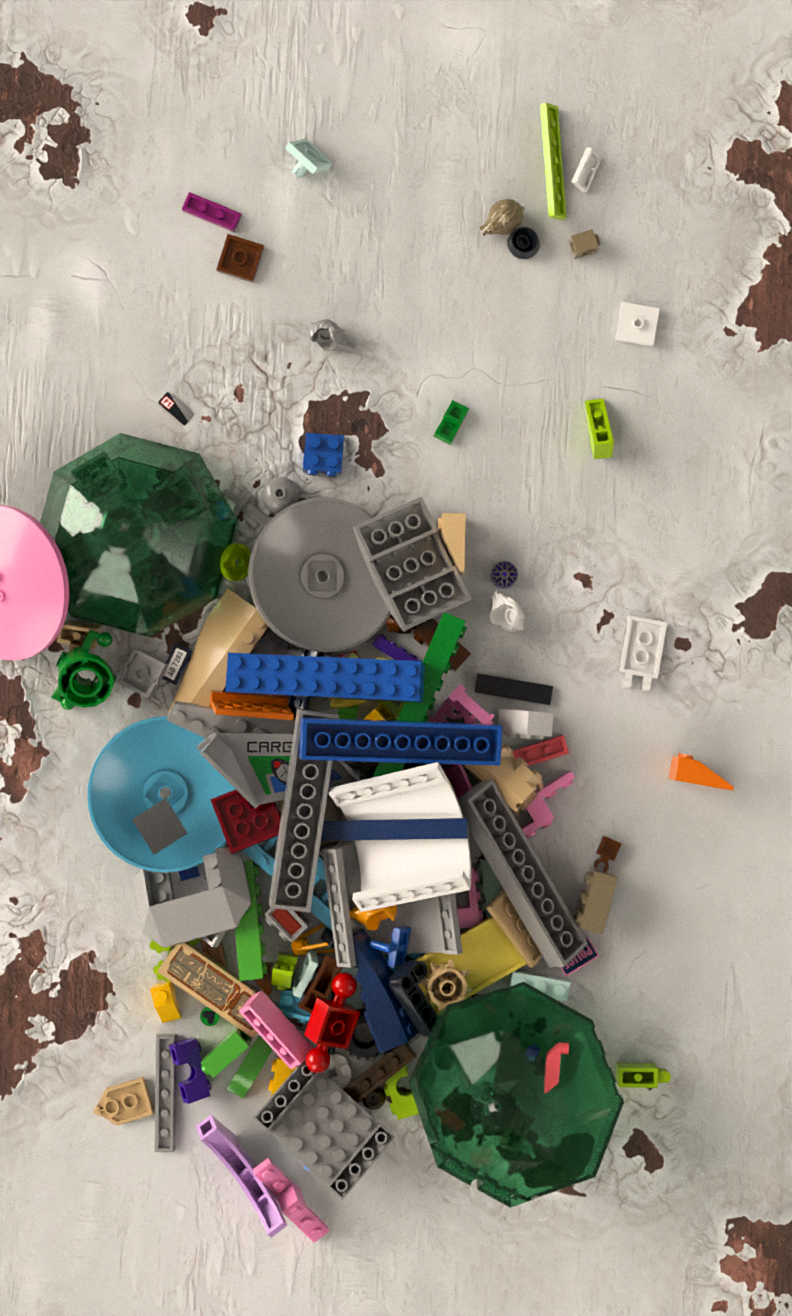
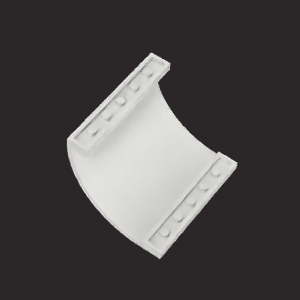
[329,762,471,912]

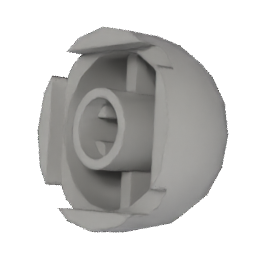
[262,477,300,514]

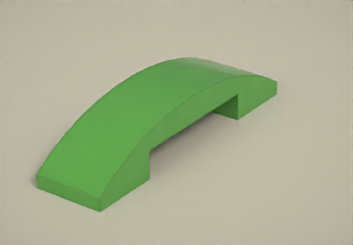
[227,1035,273,1099]

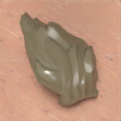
[479,199,525,236]

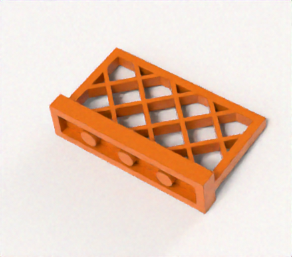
[209,690,294,720]

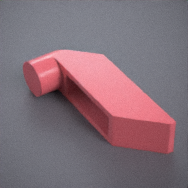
[544,1042,569,1093]

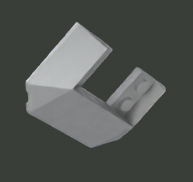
[133,847,252,948]

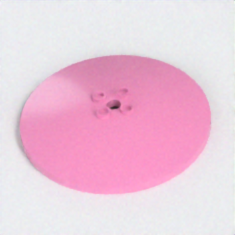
[0,505,69,660]

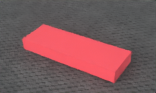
[512,735,569,766]

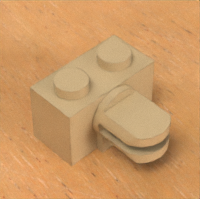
[57,620,103,651]

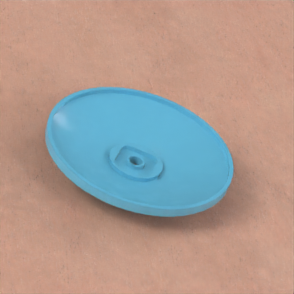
[87,716,235,872]

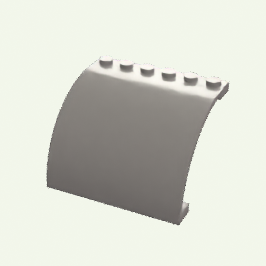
[322,843,463,968]

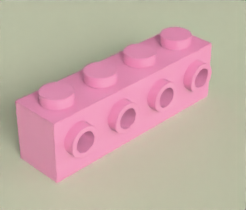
[239,990,313,1069]

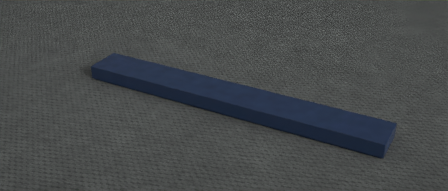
[321,818,469,841]

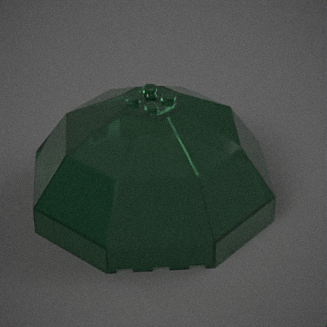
[408,982,624,1208]

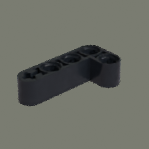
[389,960,444,1039]

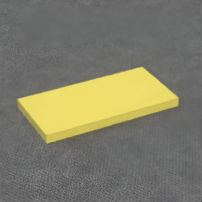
[414,916,526,1015]

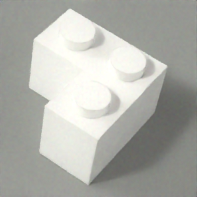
[498,709,553,740]

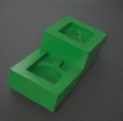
[434,400,469,445]

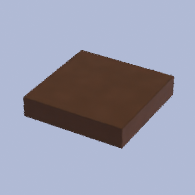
[216,234,264,283]

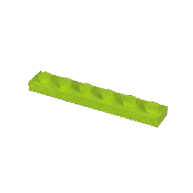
[540,103,567,220]

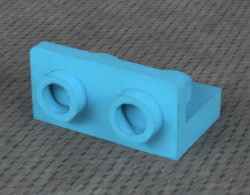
[279,989,311,1023]

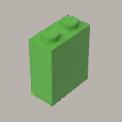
[200,1027,253,1078]

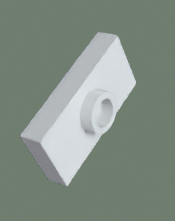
[572,148,602,192]

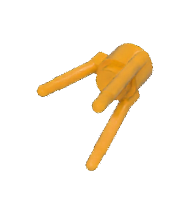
[291,924,335,956]

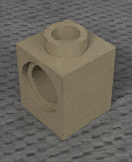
[569,229,600,259]

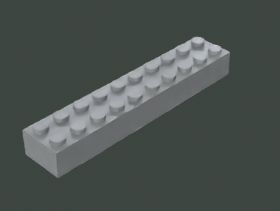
[268,708,339,912]
[458,780,588,968]

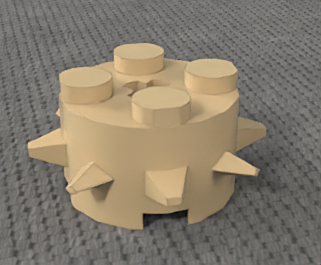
[420,959,473,1013]

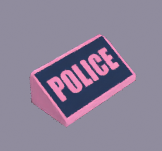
[561,938,599,976]

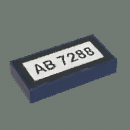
[162,643,193,686]

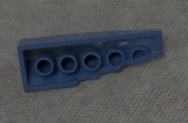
[353,928,419,1053]

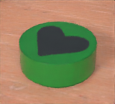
[200,1006,220,1026]

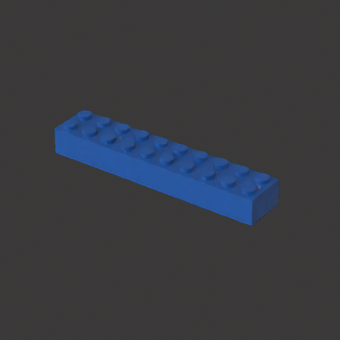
[225,653,425,703]
[299,717,502,766]

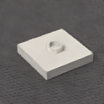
[615,302,660,347]

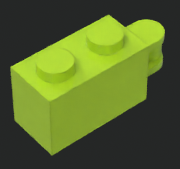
[615,1062,671,1088]

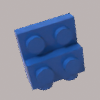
[303,433,344,477]

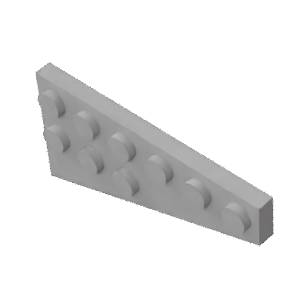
[166,701,296,738]

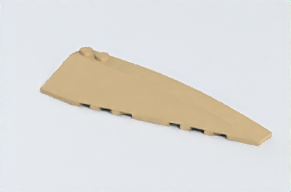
[168,589,269,714]

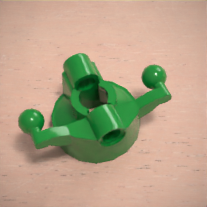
[51,629,116,710]

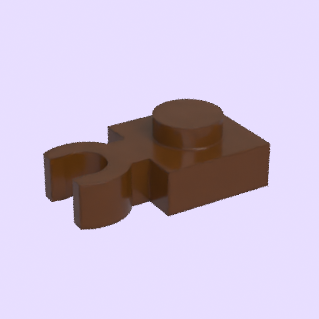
[593,835,622,872]

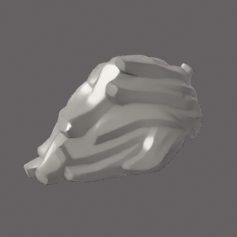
[309,319,354,352]

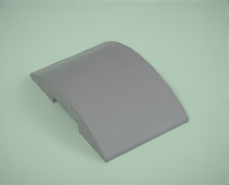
[353,497,472,632]

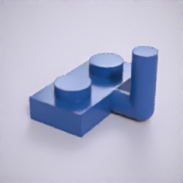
[370,925,411,968]

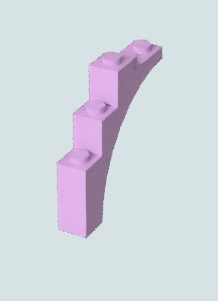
[196,1115,287,1238]

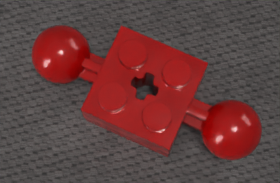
[304,973,360,1073]

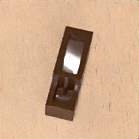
[298,955,343,1014]

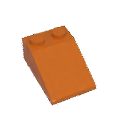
[668,753,734,791]

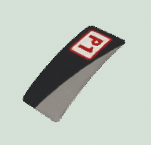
[158,392,194,426]

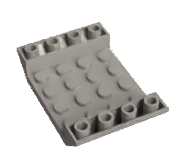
[253,1060,395,1200]

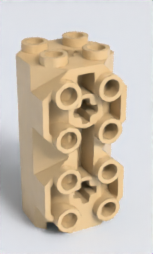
[462,744,543,815]

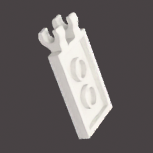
[619,616,667,692]

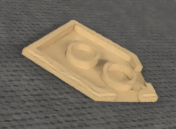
[93,1076,155,1126]

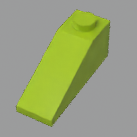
[585,398,614,459]
[271,961,296,990]

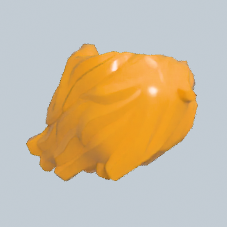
[349,904,397,931]

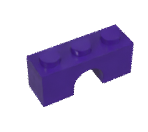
[169,1038,211,1104]

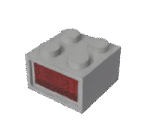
[265,908,310,943]

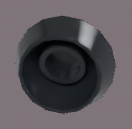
[507,227,540,259]

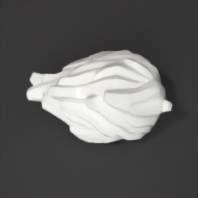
[489,590,524,633]

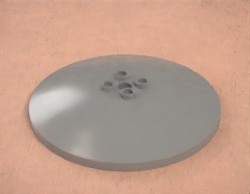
[248,497,391,652]

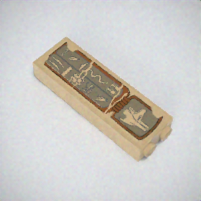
[158,941,276,1038]

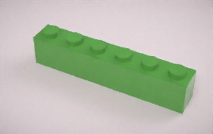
[235,860,268,981]

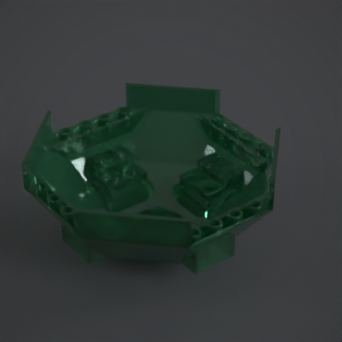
[40,433,240,638]

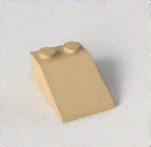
[437,513,466,575]

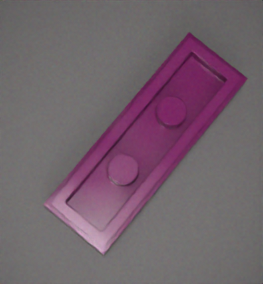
[182,192,242,233]

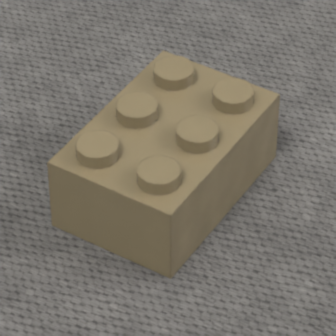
[574,868,618,935]

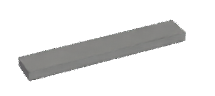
[155,1034,176,1152]

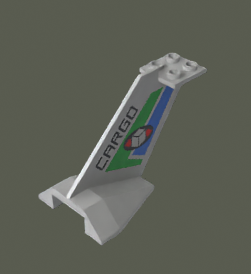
[196,732,363,808]

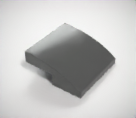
[132,798,188,855]

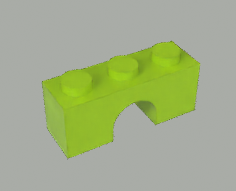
[384,1065,420,1120]

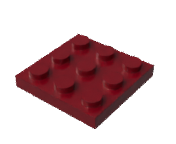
[210,789,281,854]

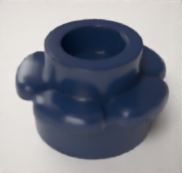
[525,1043,541,1062]

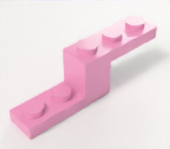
[521,771,575,839]
[457,866,483,933]
[252,1158,329,1243]

